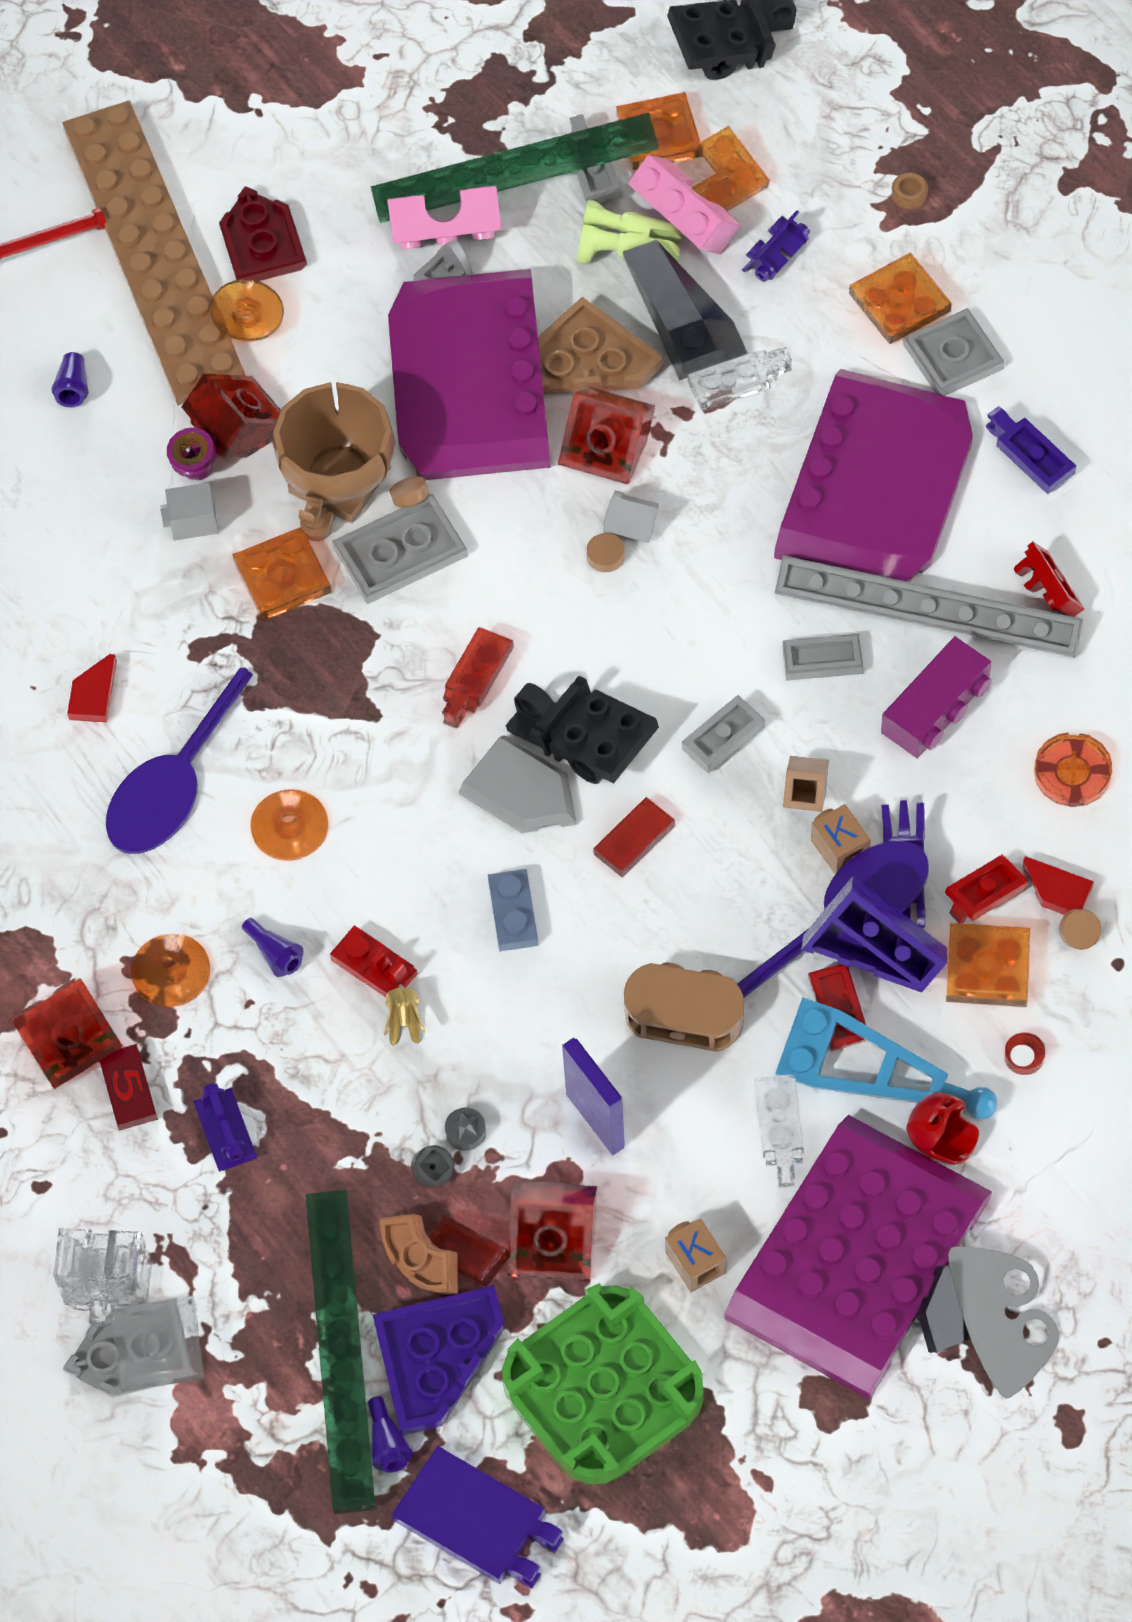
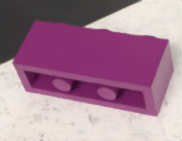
[881,636,992,759]

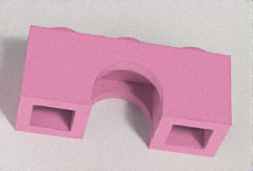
[628,154,742,254]
[387,185,502,250]

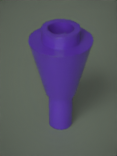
[242,917,304,977]
[367,1396,413,1473]

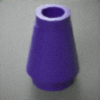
[51,352,88,408]

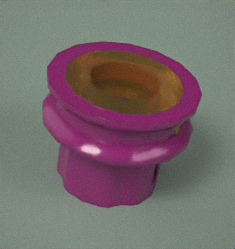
[167,427,217,480]

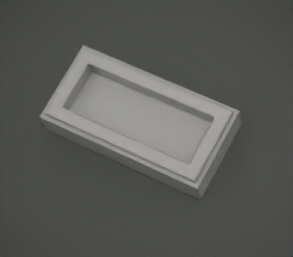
[782,634,863,681]

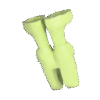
[577,200,683,265]

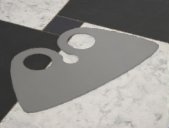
[948,1247,1059,1399]

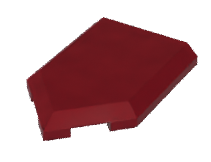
[219,186,307,285]

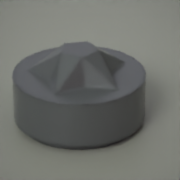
[445,1107,486,1151]
[411,1145,454,1188]

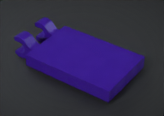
[391,1445,564,1589]

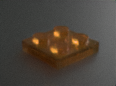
[616,92,703,171]
[849,252,952,345]
[232,527,332,621]
[946,923,1030,1007]

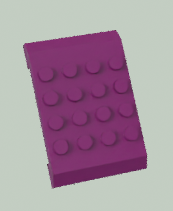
[724,1115,992,1400]

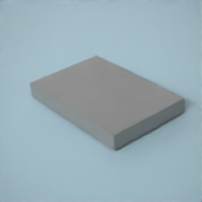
[332,494,468,604]

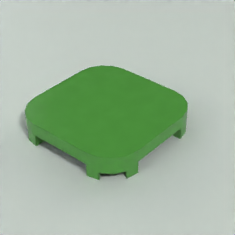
[502,1283,704,1485]

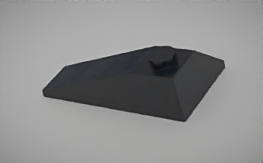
[623,240,748,381]

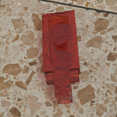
[442,627,514,729]

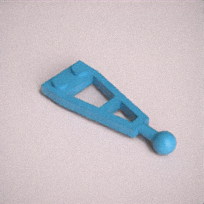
[775,997,998,1120]

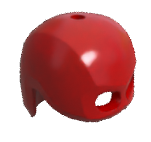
[906,1092,980,1165]

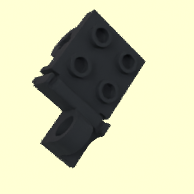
[667,0,797,80]
[505,676,659,784]

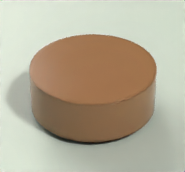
[891,173,928,210]
[389,476,429,508]
[587,533,625,572]
[1059,909,1101,950]

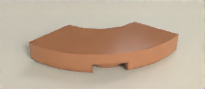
[379,1214,458,1294]

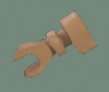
[299,494,335,541]

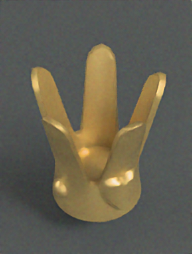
[384,984,426,1046]

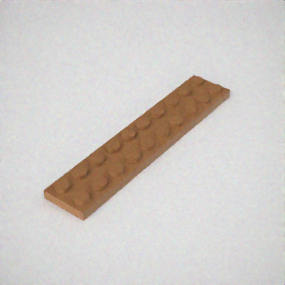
[62,100,247,406]

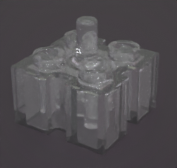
[53,1228,152,1326]

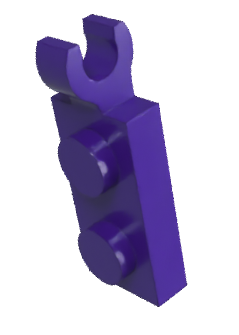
[986,406,1077,494]

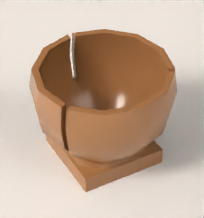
[272,382,395,523]

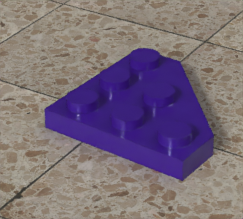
[373,1285,505,1436]

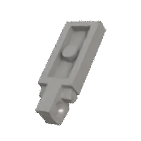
[566,114,622,204]

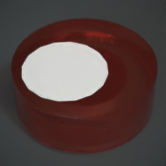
[1004,1032,1046,1075]

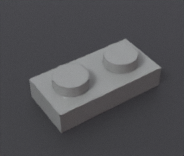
[682,695,765,774]

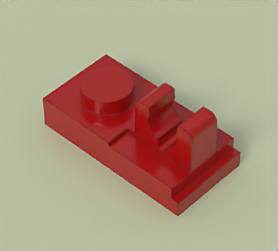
[1014,541,1085,617]
[945,854,1029,925]
[330,925,418,997]

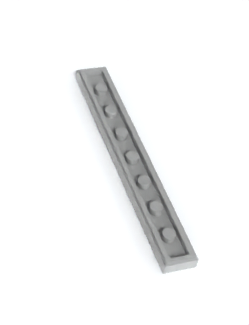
[775,556,1083,658]

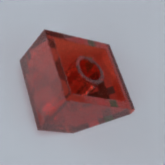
[181,373,281,458]
[558,385,655,485]
[8,977,123,1089]
[508,1180,598,1282]

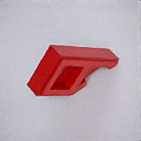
[67,654,117,723]
[1022,856,1094,915]

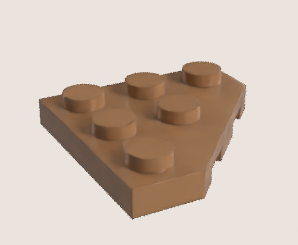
[538,297,664,394]

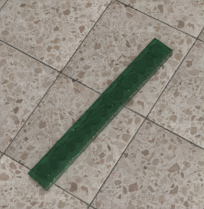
[370,112,659,223]
[306,1189,376,1515]

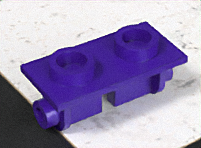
[742,210,810,282]
[193,1083,257,1172]

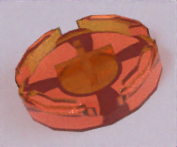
[1033,733,1113,807]

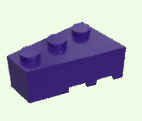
[801,876,948,993]

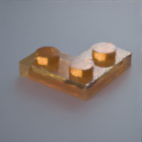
[691,125,770,212]

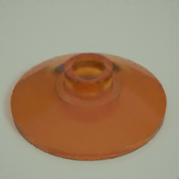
[210,279,284,342]
[250,789,328,861]
[131,933,211,1007]

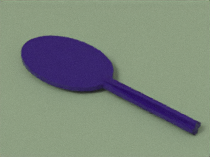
[106,667,253,854]
[737,841,929,998]

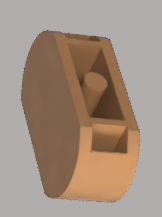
[624,962,744,1052]

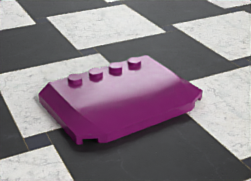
[388,269,551,480]
[774,369,973,582]

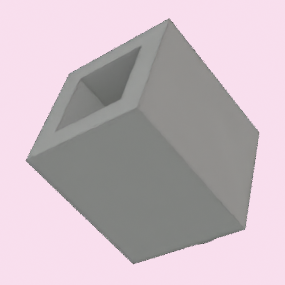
[160,482,219,541]

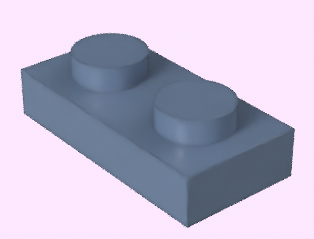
[488,869,539,952]

